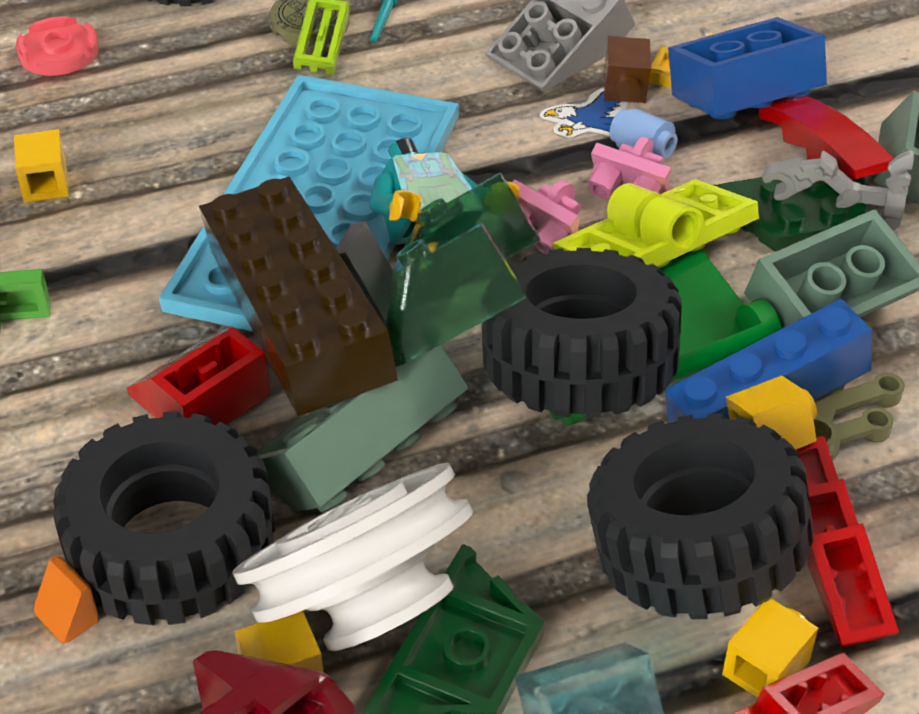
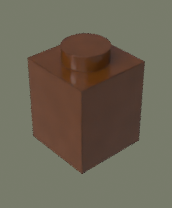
[604,36,651,103]

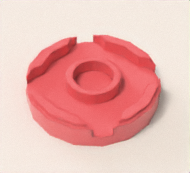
[16,16,99,76]

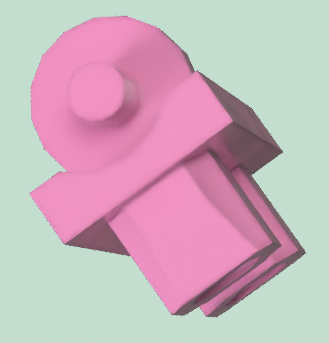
[589,137,673,200]
[499,179,581,254]

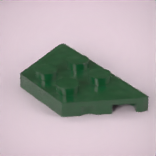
[714,176,869,252]
[362,544,544,714]

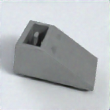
[485,0,635,92]

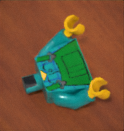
[369,138,520,245]

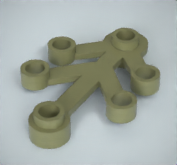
[814,317,905,461]

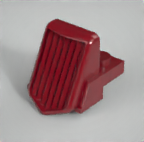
[193,650,355,714]

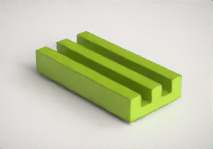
[293,0,350,75]

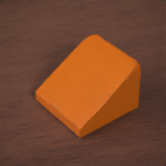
[34,555,99,644]

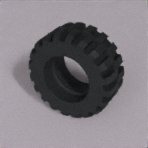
[481,248,682,418]
[53,412,275,625]
[587,413,813,619]

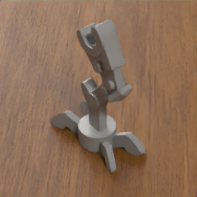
[762,150,914,237]

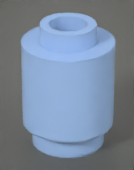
[610,108,677,158]

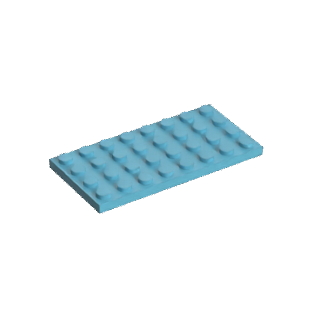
[159,75,459,331]

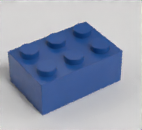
[668,17,827,119]

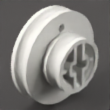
[232,463,473,651]

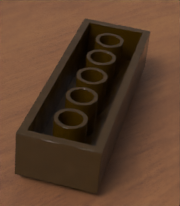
[199,176,398,416]

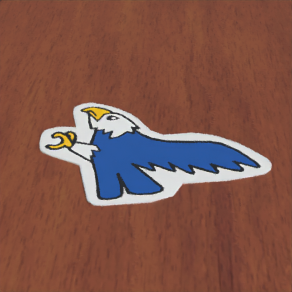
[540,88,630,138]

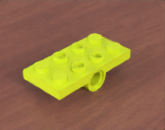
[553,179,759,268]

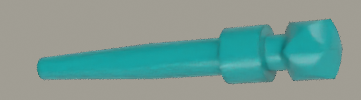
[370,0,398,42]

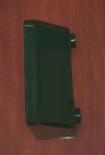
[385,172,540,367]

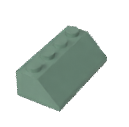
[257,337,469,512]

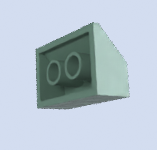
[744,209,919,329]

